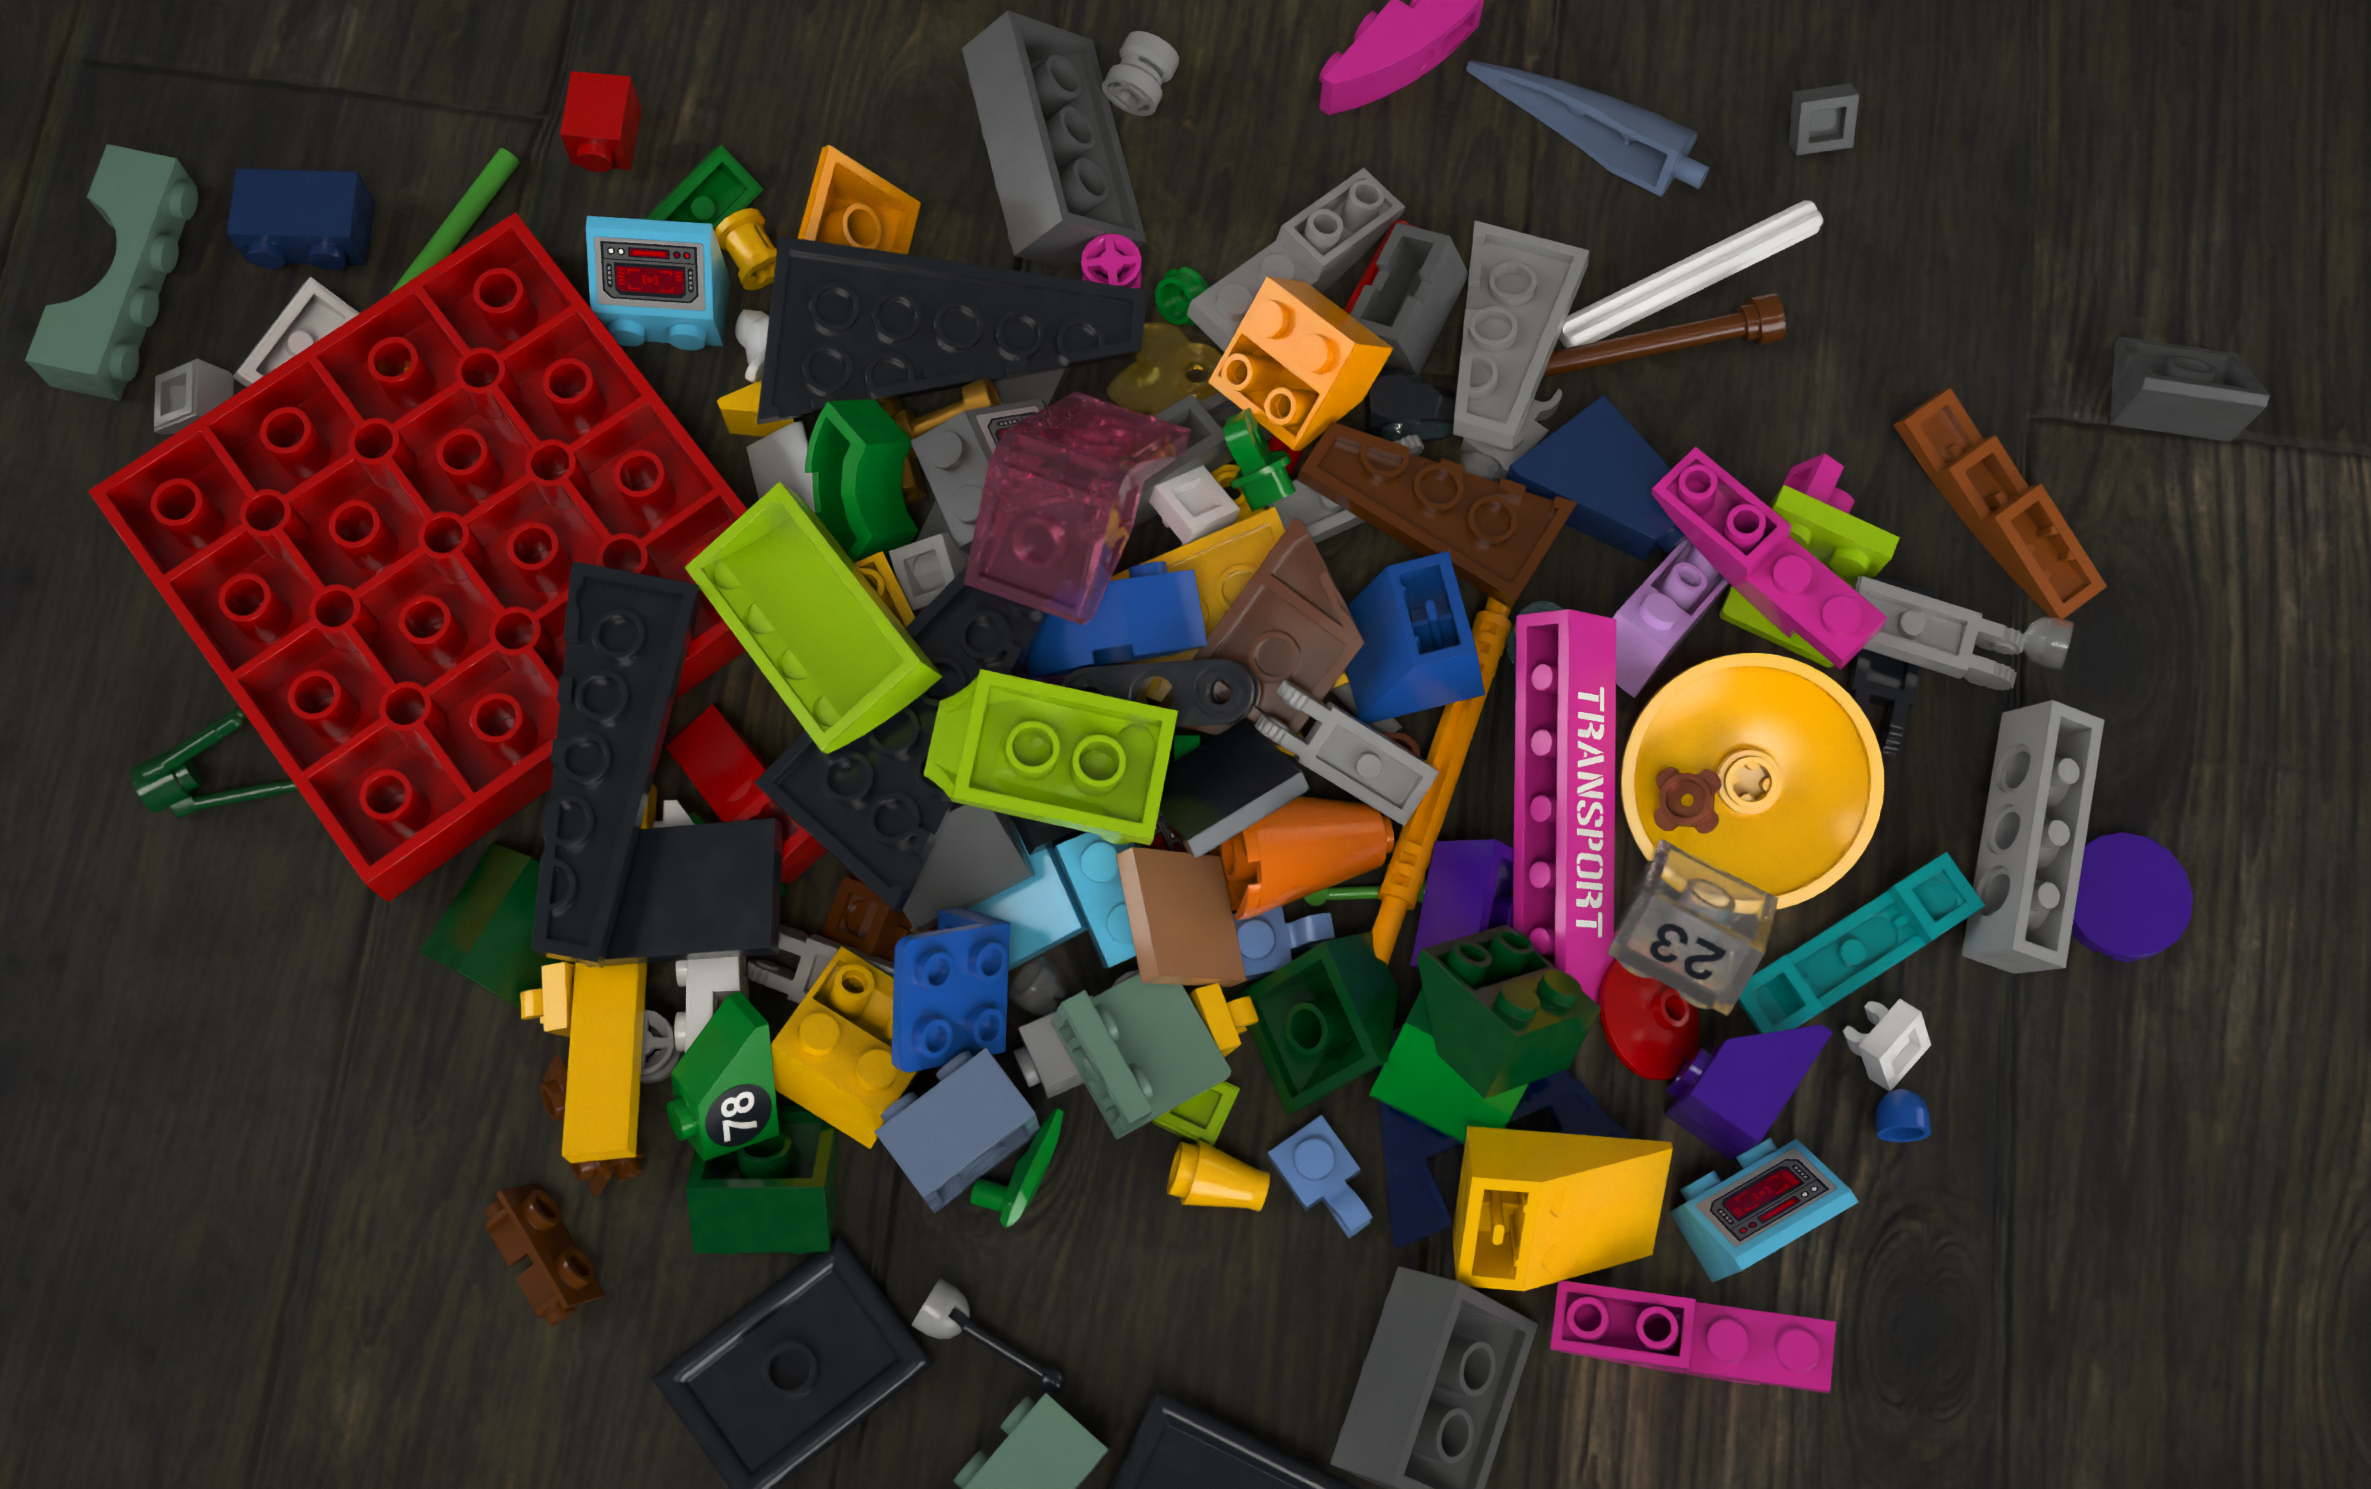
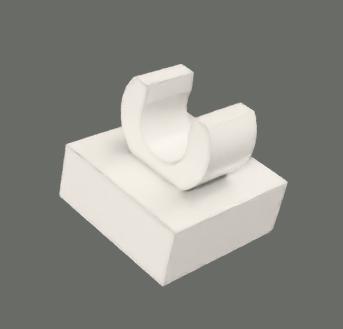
[1149,465,1240,546]
[1843,999,1931,1092]

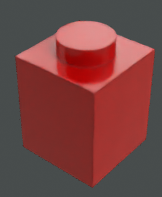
[560,71,642,172]

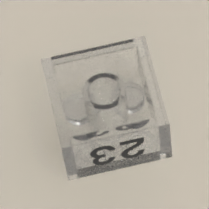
[1606,839,1779,1016]

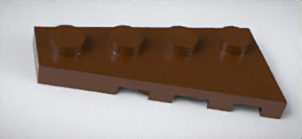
[1297,422,1577,609]

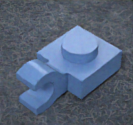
[1233,906,1335,981]
[1267,1115,1373,1239]

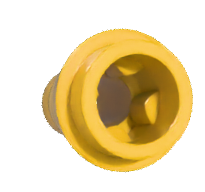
[1167,1140,1270,1211]

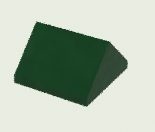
[420,842,568,1011]

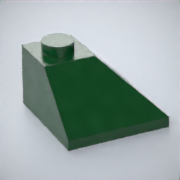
[1235,932,1399,1116]

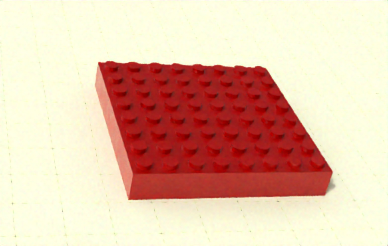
[88,212,747,902]

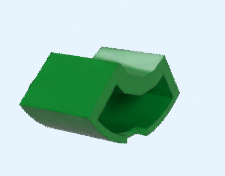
[805,399,919,569]

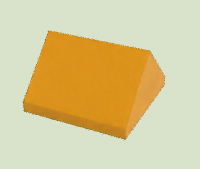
[798,145,921,255]

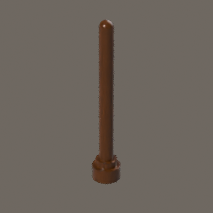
[1542,293,1786,378]

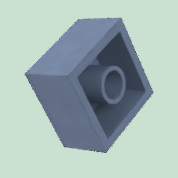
[874,1048,1040,1214]

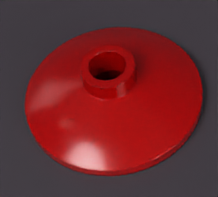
[1598,950,1700,1081]

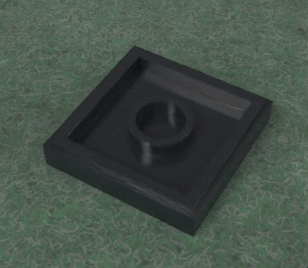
[1158,719,1309,858]

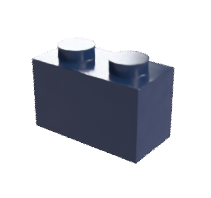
[227,168,375,270]

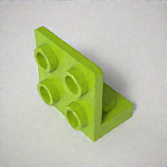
[1719,485,1900,668]

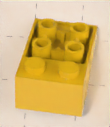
[1452,1126,1673,1291]

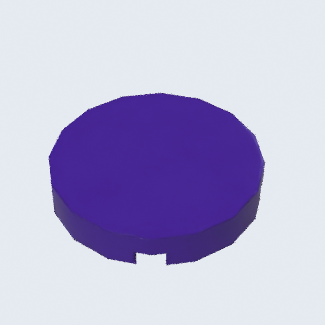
[2071,832,2193,962]

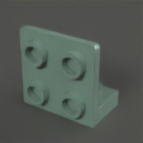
[1050,973,1231,1140]

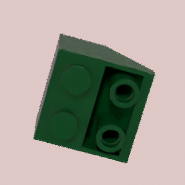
[1417,924,1601,1099]

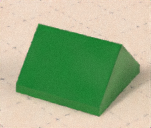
[1369,986,1529,1144]

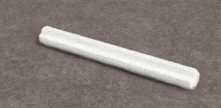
[1559,200,1823,349]

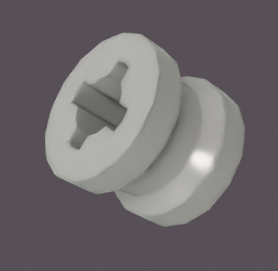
[640,1009,683,1084]

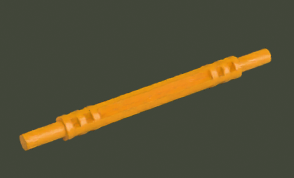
[1372,596,1512,966]

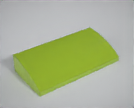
[685,481,943,754]

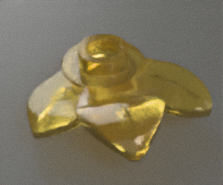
[1107,322,1222,419]

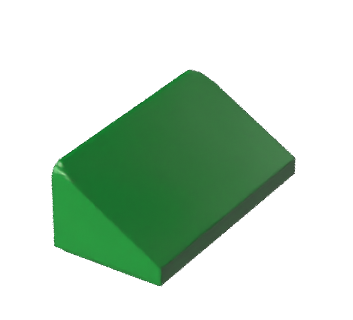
[644,145,764,231]

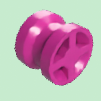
[1081,233,1142,289]

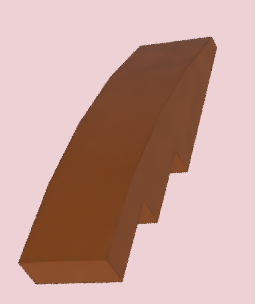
[1893,388,2107,622]

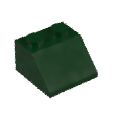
[686,1104,839,1255]

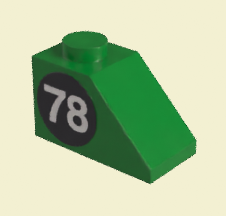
[667,991,779,1162]

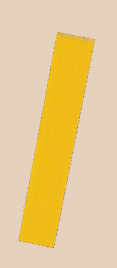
[562,783,657,1163]

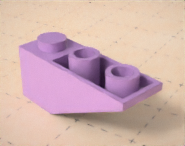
[1613,539,1730,698]

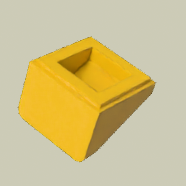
[717,380,794,437]

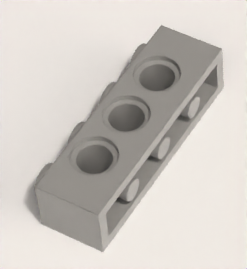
[1962,700,2104,974]

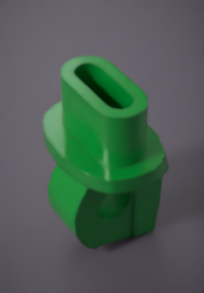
[1223,407,1296,512]

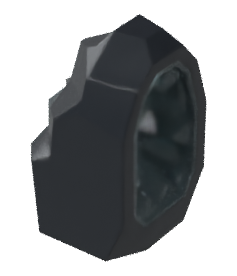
[1364,369,1456,443]

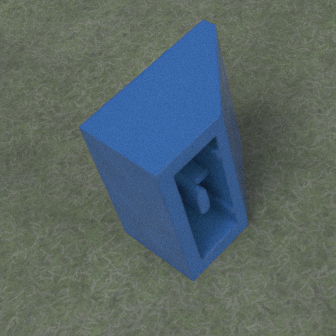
[1347,551,1485,724]

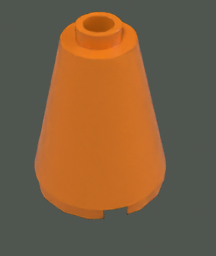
[1210,796,1394,920]

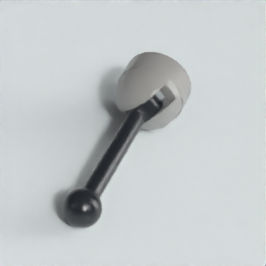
[912,1278,1067,1394]

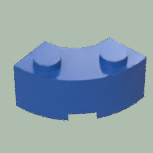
[1026,561,1208,679]

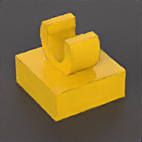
[520,962,575,1038]
[1188,982,1259,1058]

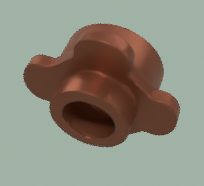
[1654,767,1722,834]

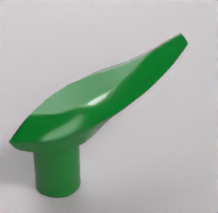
[970,1108,1064,1228]

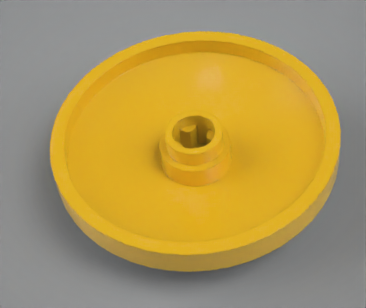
[1619,653,1884,912]

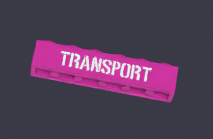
[1513,609,1616,1004]

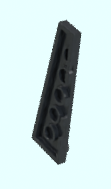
[531,561,703,968]

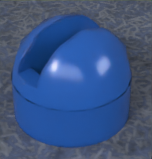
[1875,1088,1931,1142]

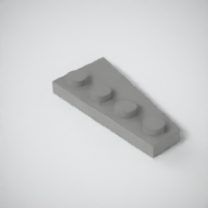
[1453,221,1590,451]

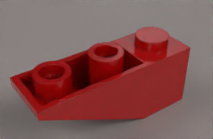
[666,704,826,886]

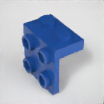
[892,907,1010,1073]

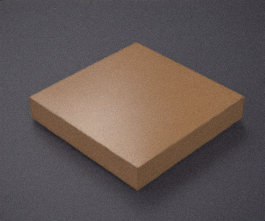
[1116,847,1247,987]

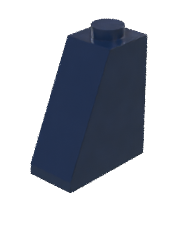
[1505,395,1688,562]

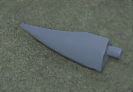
[1466,60,1710,197]

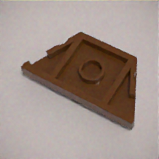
[1158,518,1366,746]

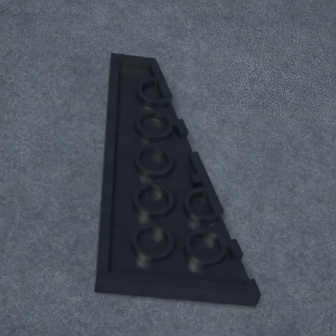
[757,236,1148,425]
[754,504,1078,916]

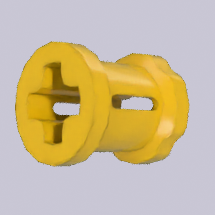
[715,208,777,290]

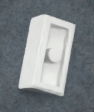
[232,277,360,387]

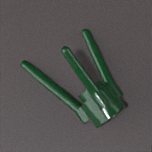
[130,707,298,819]

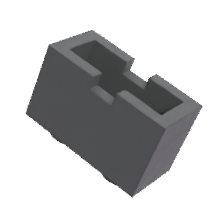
[1350,223,1469,377]

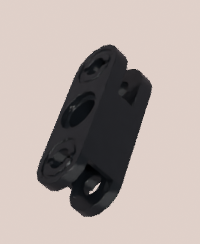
[1061,659,1261,727]

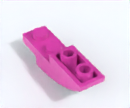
[1319,0,1484,115]
[1651,447,1887,670]
[1550,1281,1836,1394]

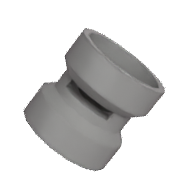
[1102,31,1179,116]

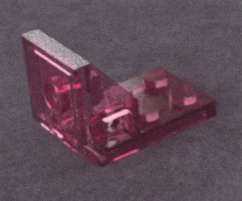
[963,392,1191,626]

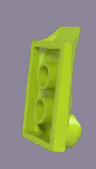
[924,669,1178,845]

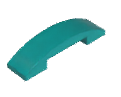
[1730,852,1986,1034]

